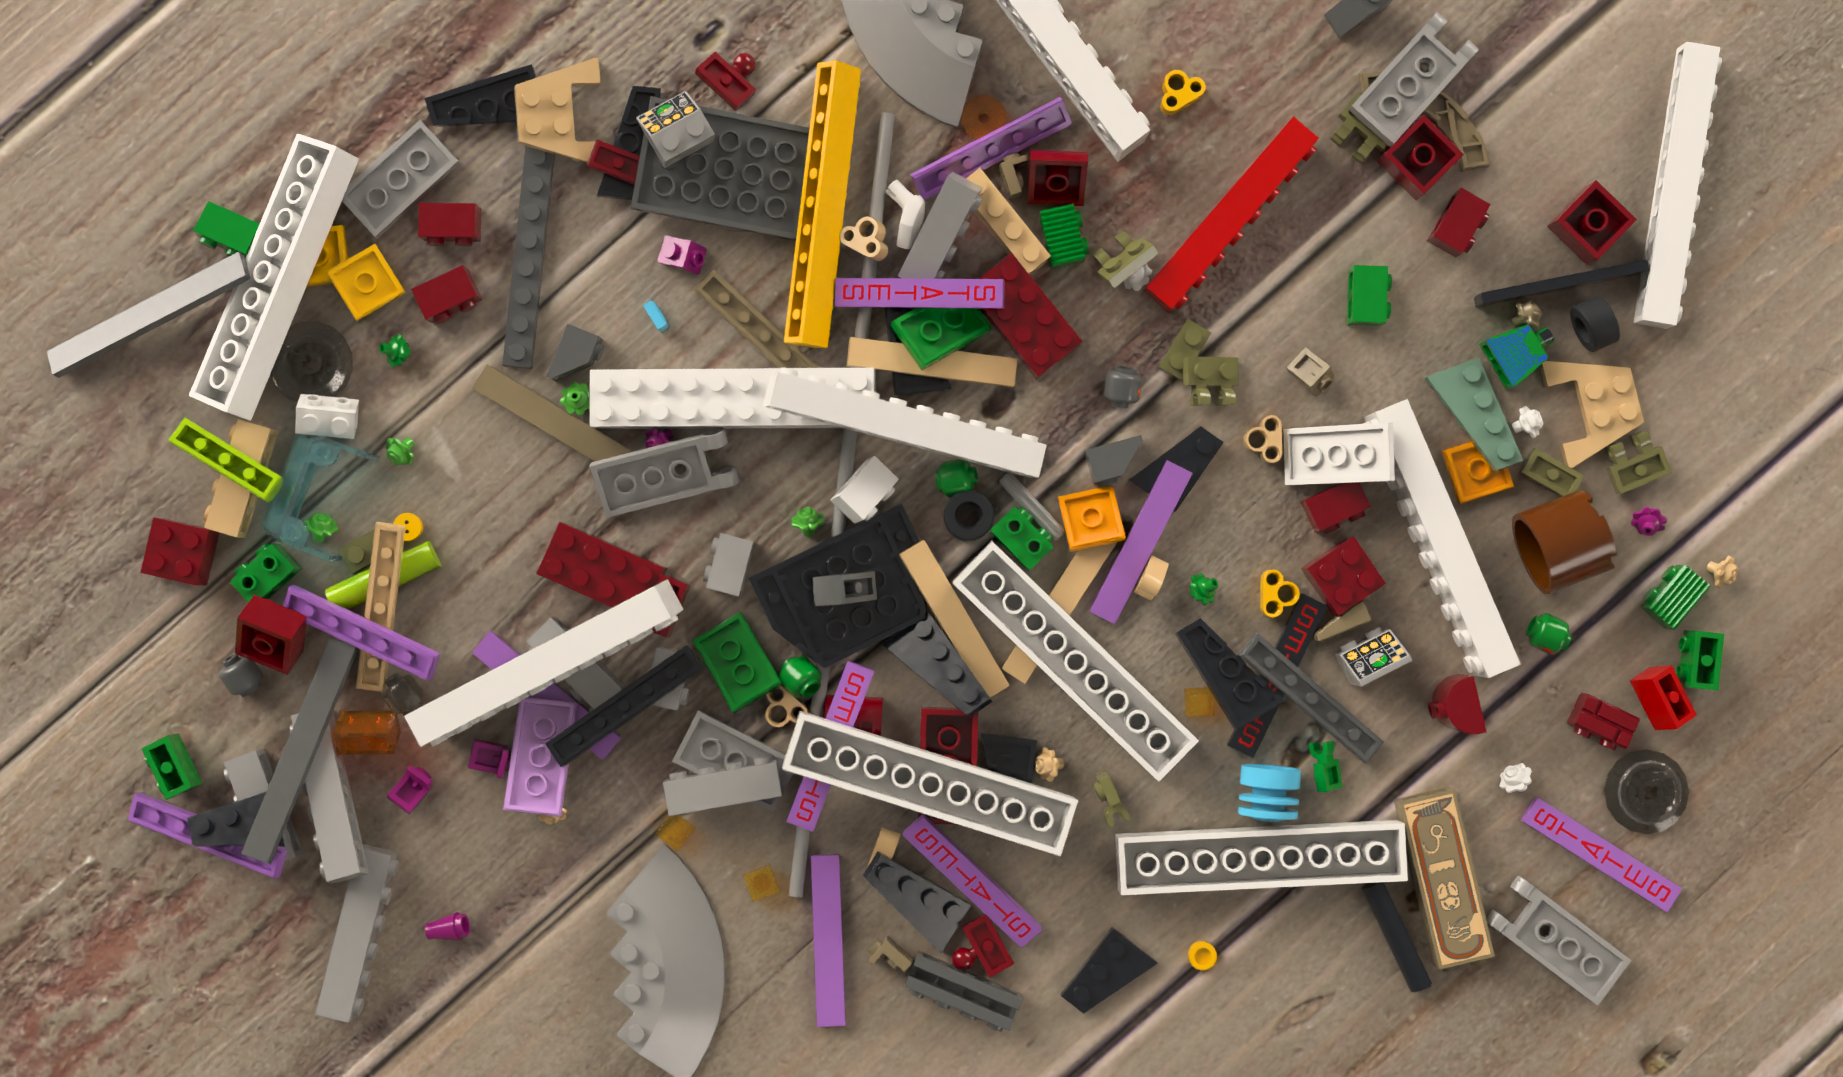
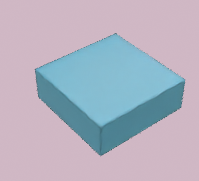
[643,301,670,333]

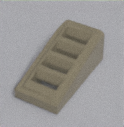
[1312,600,1371,642]

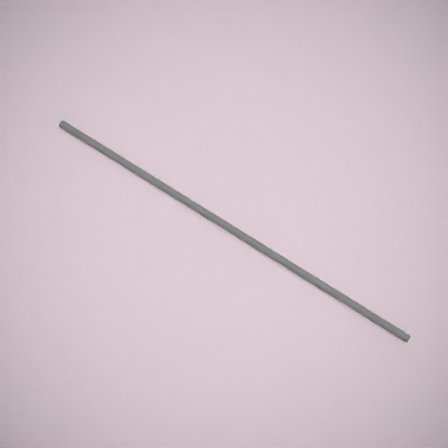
[789,113,895,897]

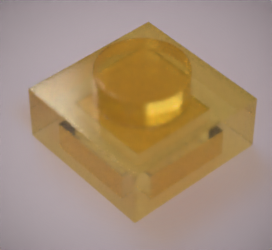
[1184,687,1215,717]
[655,814,696,852]
[743,864,780,902]

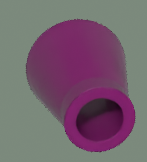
[425,912,470,940]

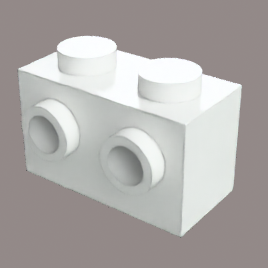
[295,394,359,439]
[830,456,899,524]

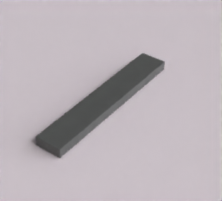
[1238,632,1384,763]

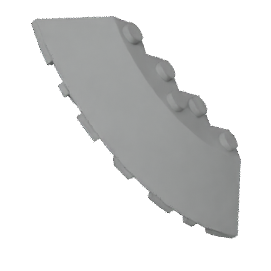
[842,0,983,128]
[606,844,725,1077]

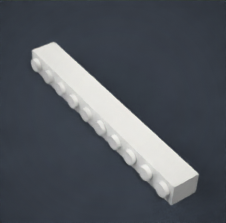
[1634,42,1722,329]
[763,368,1047,478]

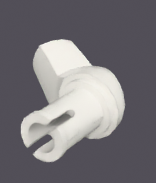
[885,180,925,249]

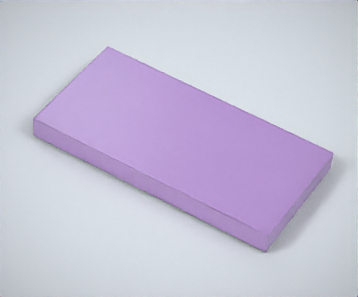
[503,697,578,817]

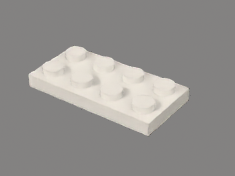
[1283,423,1395,485]

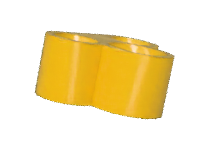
[1160,70,1206,115]
[1260,569,1300,618]

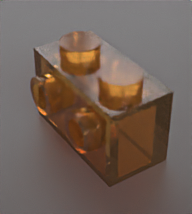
[333,710,401,755]

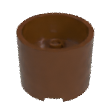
[1512,490,1617,594]

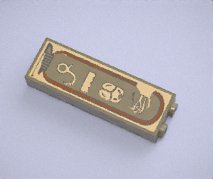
[1393,787,1495,972]

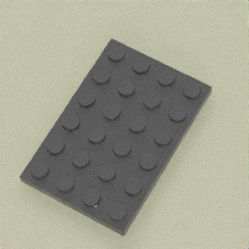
[631,96,810,241]

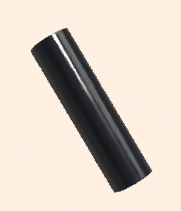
[1362,882,1432,992]

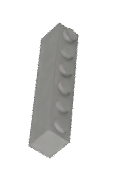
[290,712,369,884]
[315,844,399,1023]

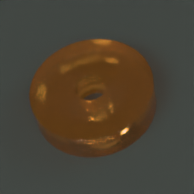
[961,95,1006,140]

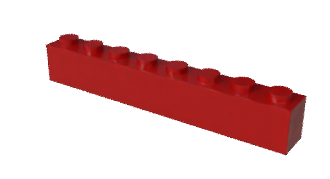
[1143,116,1319,313]

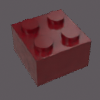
[1377,115,1464,200]
[1547,180,1637,265]
[140,517,220,586]
[1301,536,1386,616]
[235,595,307,675]

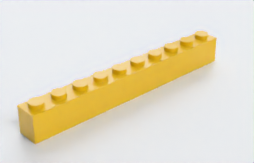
[784,60,861,348]

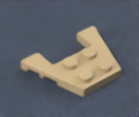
[514,58,605,163]
[1540,361,1644,468]

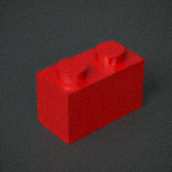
[1630,665,1697,730]

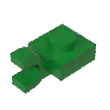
[1308,741,1343,792]

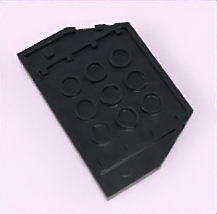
[748,504,925,668]

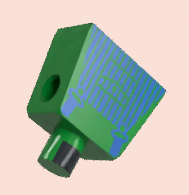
[1479,324,1554,390]

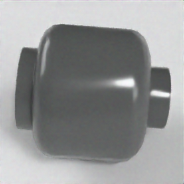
[1103,365,1142,408]
[219,654,263,697]

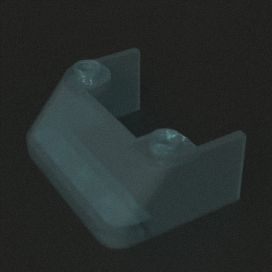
[263,434,380,561]

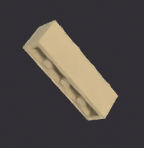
[966,168,1051,276]
[204,419,279,538]

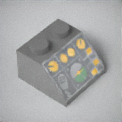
[636,91,715,168]
[1334,626,1412,686]

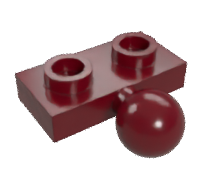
[695,52,756,111]
[952,914,1014,978]

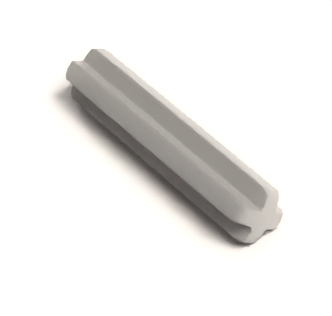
[999,472,1065,540]

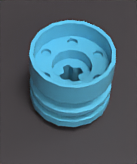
[1238,764,1301,822]

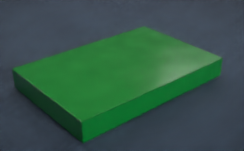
[890,308,992,370]
[692,611,782,714]

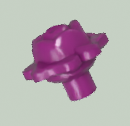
[645,428,674,448]
[1631,507,1667,536]

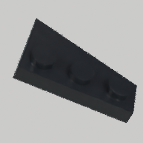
[1129,426,1224,512]
[980,733,1037,784]
[187,792,285,847]
[1061,927,1158,1014]

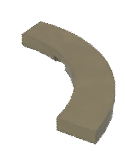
[1359,72,1491,172]

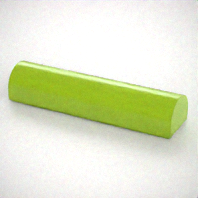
[168,417,284,503]
[325,541,442,610]

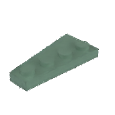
[1425,357,1523,472]

